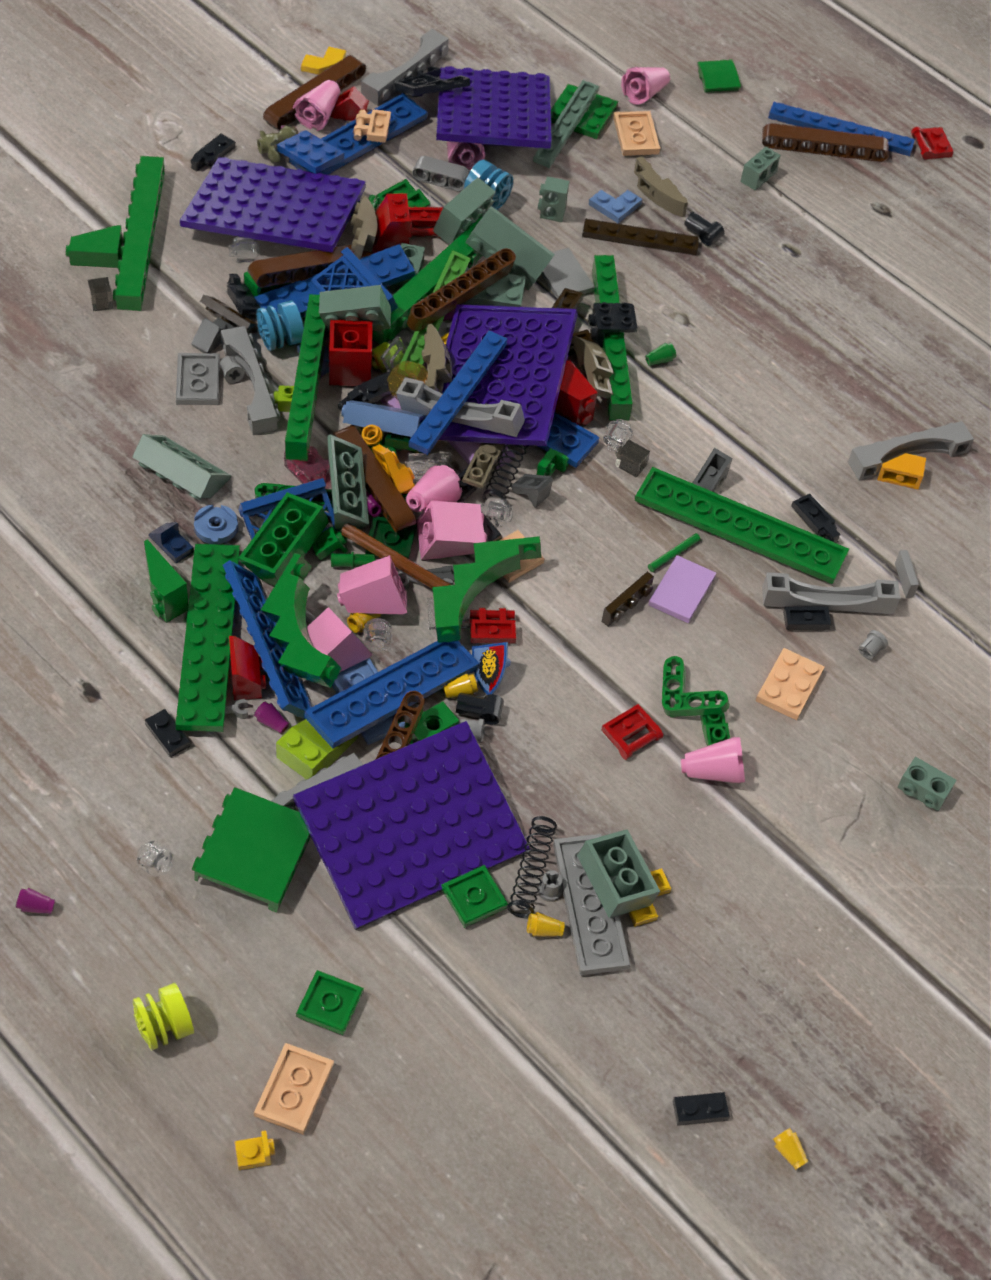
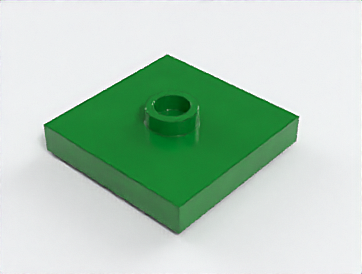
[441,865,508,928]
[296,970,364,1035]

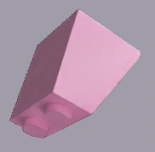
[416,501,487,560]
[337,556,407,614]
[307,607,373,672]

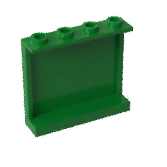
[192,787,311,913]

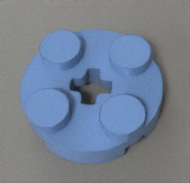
[194,505,238,545]

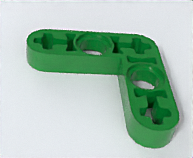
[662,656,730,717]

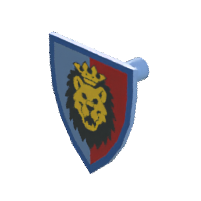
[472,642,511,695]

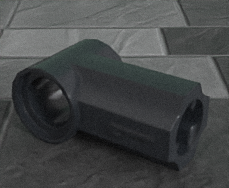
[684,212,725,246]
[455,693,504,725]

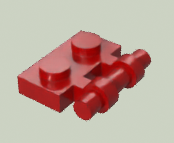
[470,608,516,644]

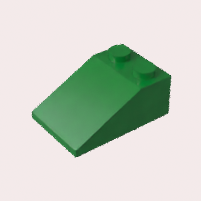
[144,539,189,623]

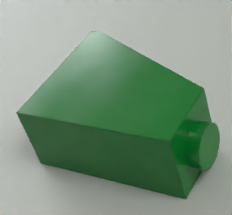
[66,225,123,268]

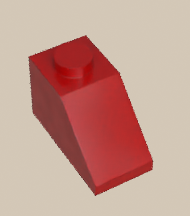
[330,86,369,121]

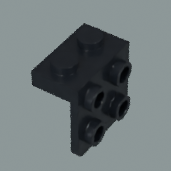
[588,302,638,348]

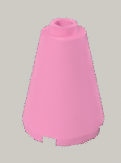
[621,67,670,105]
[293,80,340,131]
[446,141,485,170]
[406,465,462,512]
[681,737,745,784]

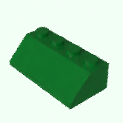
[238,492,329,586]

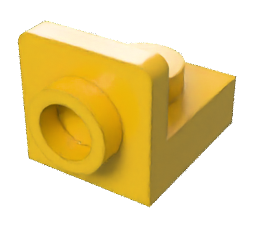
[235,1131,275,1170]

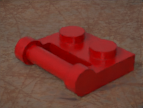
[911,126,954,160]
[409,207,443,238]
[601,704,663,760]

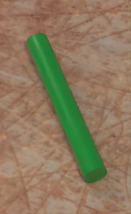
[648,533,701,572]

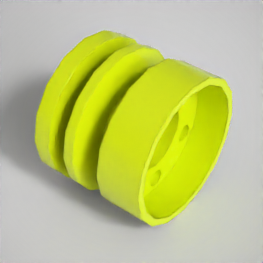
[132,983,194,1051]

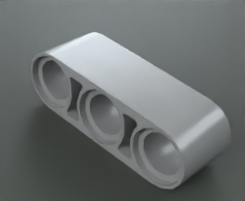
[412,156,470,192]

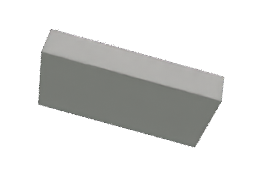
[895,550,919,598]

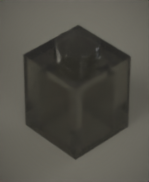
[88,277,114,312]
[615,440,650,478]

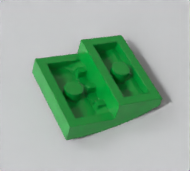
[697,59,741,93]
[375,179,431,207]

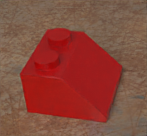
[229,636,266,701]

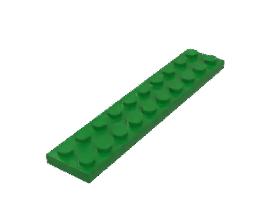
[634,467,849,584]
[175,544,240,732]

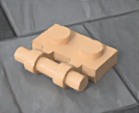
[353,109,391,143]

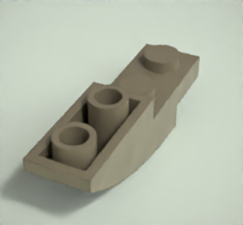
[634,156,688,217]
[350,196,377,260]
[422,324,452,393]
[572,336,613,399]
[462,443,505,489]

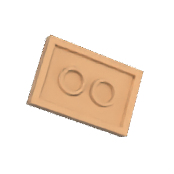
[613,111,660,156]
[756,648,825,720]
[254,1043,334,1135]

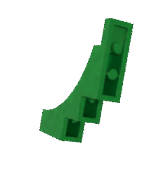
[432,536,542,643]
[261,553,342,688]

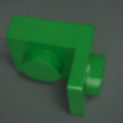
[536,448,569,476]
[312,526,349,560]

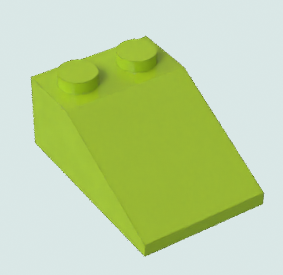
[276,719,358,779]

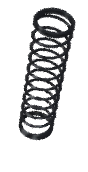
[482,444,529,507]
[507,816,557,918]

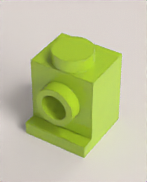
[274,385,294,412]

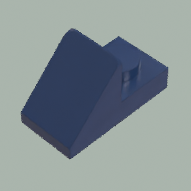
[148,522,194,563]

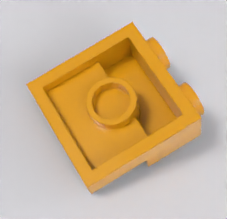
[372,444,415,494]

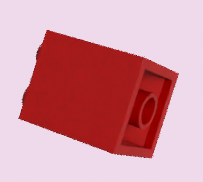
[372,193,410,253]
[329,320,372,386]
[555,360,598,426]

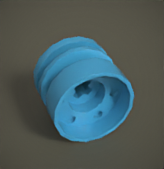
[464,159,514,210]
[257,300,304,351]

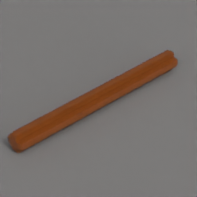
[341,523,451,589]

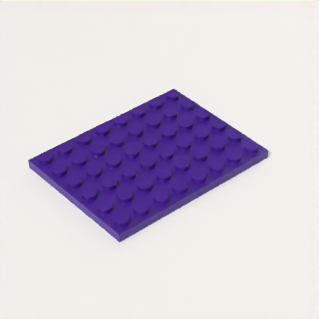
[436,66,552,149]
[180,157,366,252]
[426,305,578,446]
[293,721,530,930]

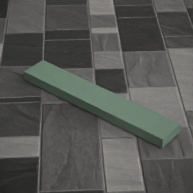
[533,80,599,168]

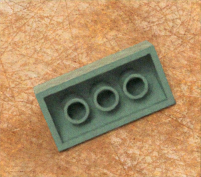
[465,206,555,290]
[132,434,232,500]
[327,434,369,531]

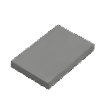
[541,247,595,299]
[176,353,220,405]

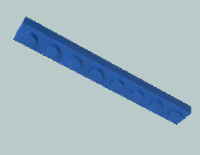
[768,101,915,156]
[409,331,508,455]

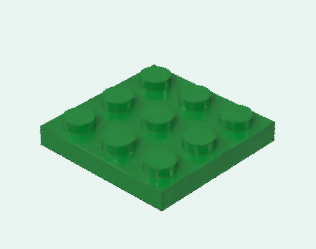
[551,84,618,140]

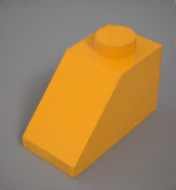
[877,453,926,490]

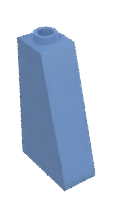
[341,400,426,437]

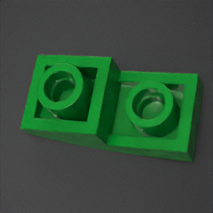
[700,705,730,746]

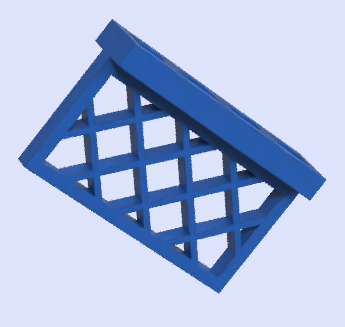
[311,247,398,312]
[238,478,338,540]

